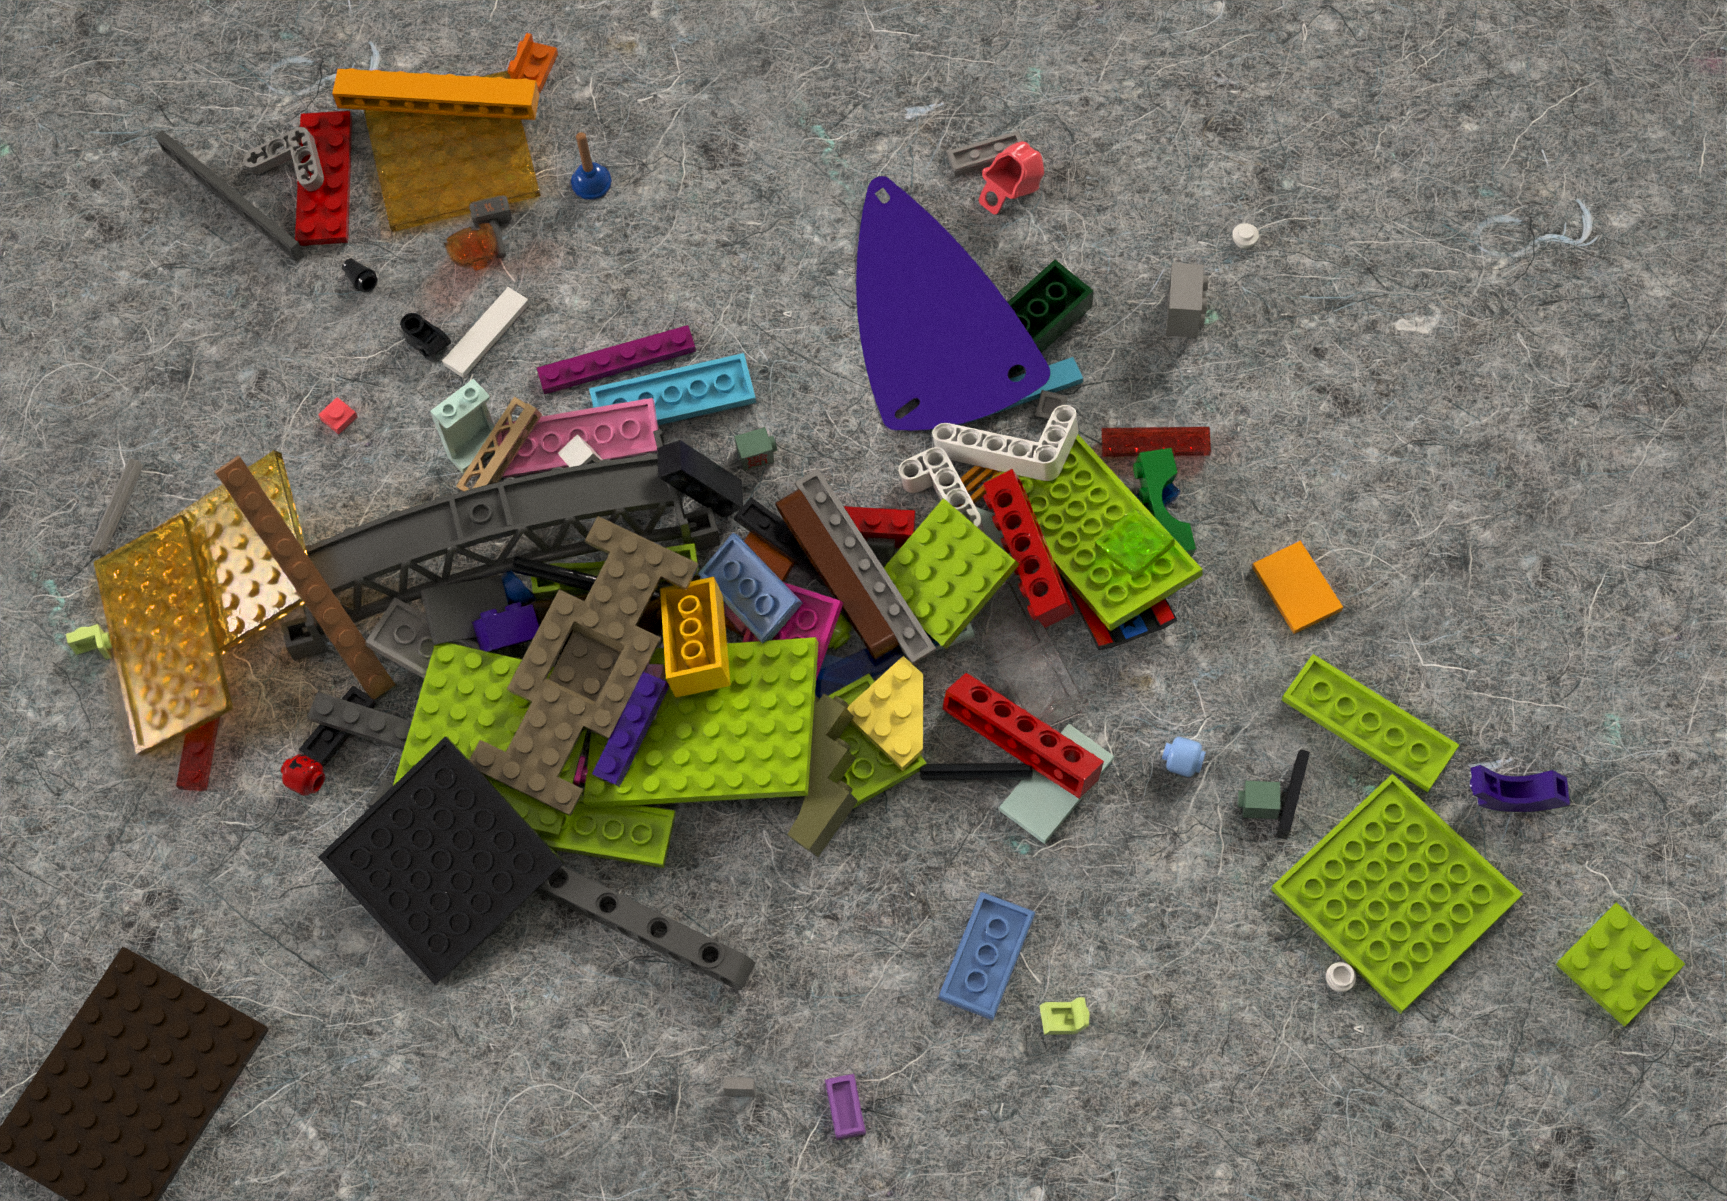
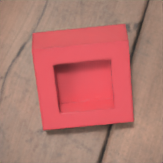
[318,397,358,434]

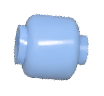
[1162,736,1206,778]

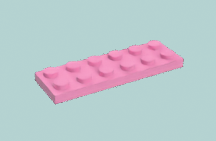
[495,398,658,478]

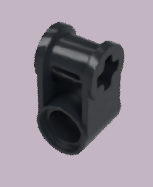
[400,313,451,361]

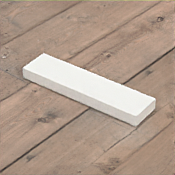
[442,287,529,378]

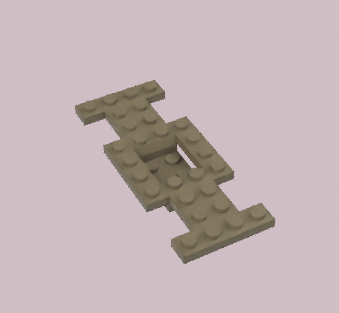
[470,516,699,817]

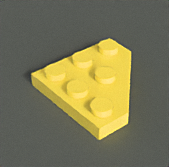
[847,656,923,771]

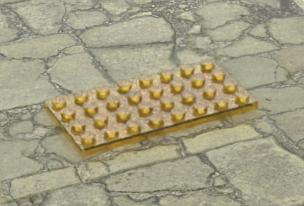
[93,515,233,756]

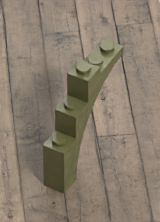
[787,694,858,857]

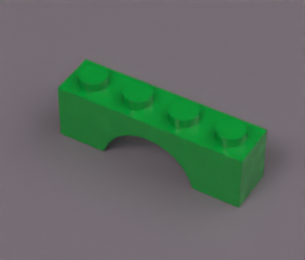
[1133,448,1196,557]

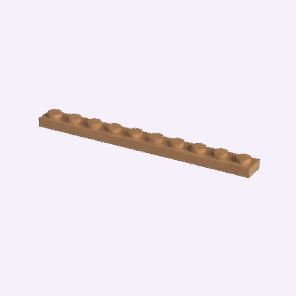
[214,456,396,700]

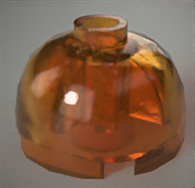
[444,223,497,271]

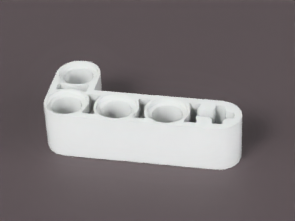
[898,447,984,533]

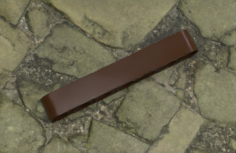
[775,489,899,660]

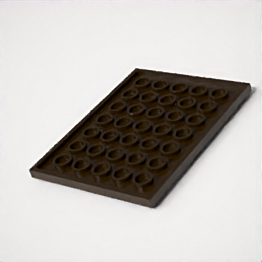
[0,947,269,1201]

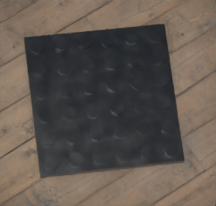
[318,736,565,985]

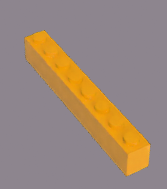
[332,68,540,120]

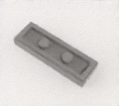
[947,130,1023,176]

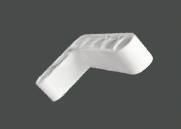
[932,405,1078,481]

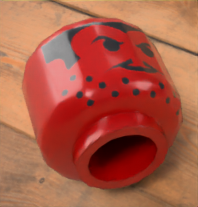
[281,754,325,796]

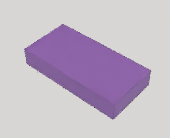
[825,1074,866,1140]

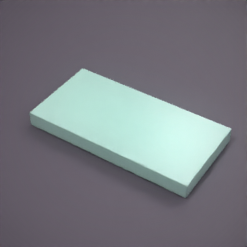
[999,724,1114,844]

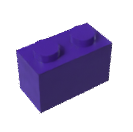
[472,602,539,652]

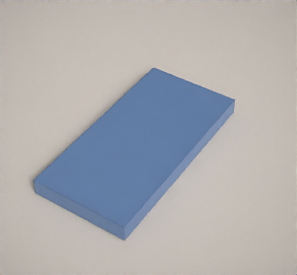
[698,533,803,643]
[938,892,1035,1021]

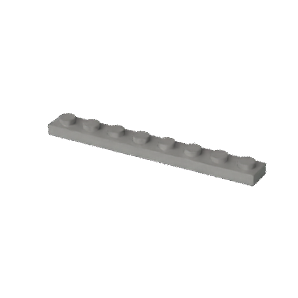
[795,469,936,665]

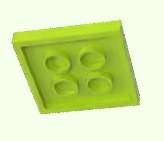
[1556,902,1685,1027]

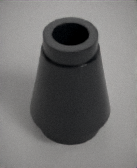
[342,258,378,292]

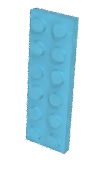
[589,353,756,425]

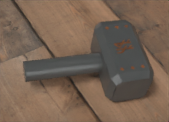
[469,195,512,258]

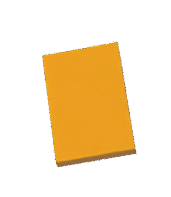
[1252,540,1343,634]

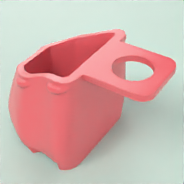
[979,141,1044,215]

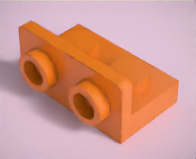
[508,33,558,93]

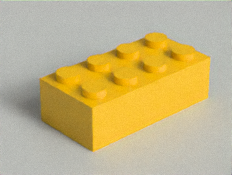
[660,577,731,698]

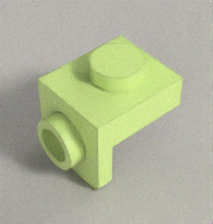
[66,624,113,660]
[1039,997,1090,1035]

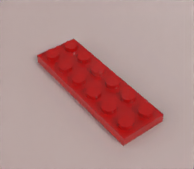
[295,110,352,246]

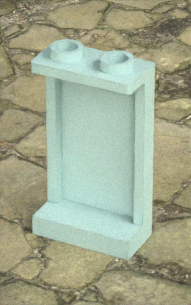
[430,379,494,474]

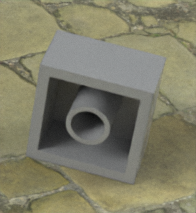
[1166,263,1208,338]

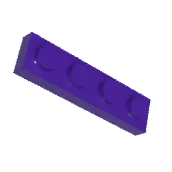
[592,671,670,787]

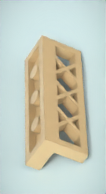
[456,396,542,491]

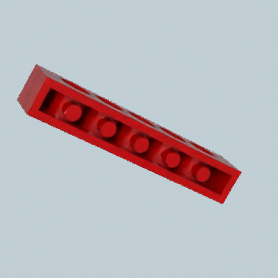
[983,469,1075,628]
[942,673,1104,799]

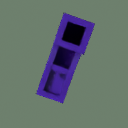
[1470,765,1570,812]

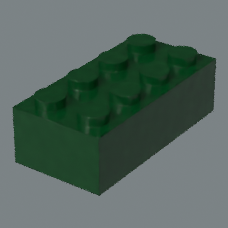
[1008,260,1094,372]

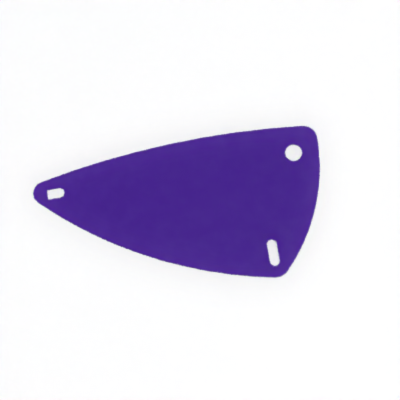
[856,176,1050,431]

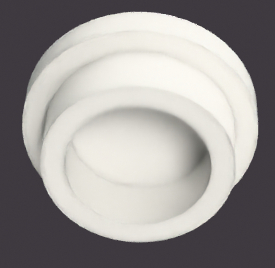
[1232,223,1259,249]
[1326,962,1356,992]

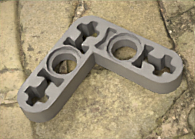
[244,127,324,191]

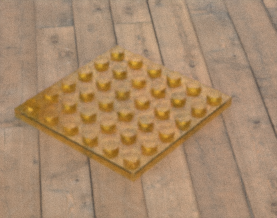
[364,70,541,232]
[156,450,307,671]

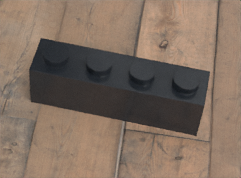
[657,440,743,517]

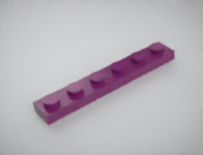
[537,325,696,395]

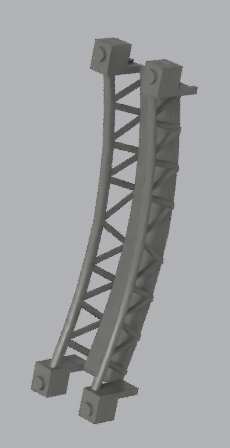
[266,429,721,661]

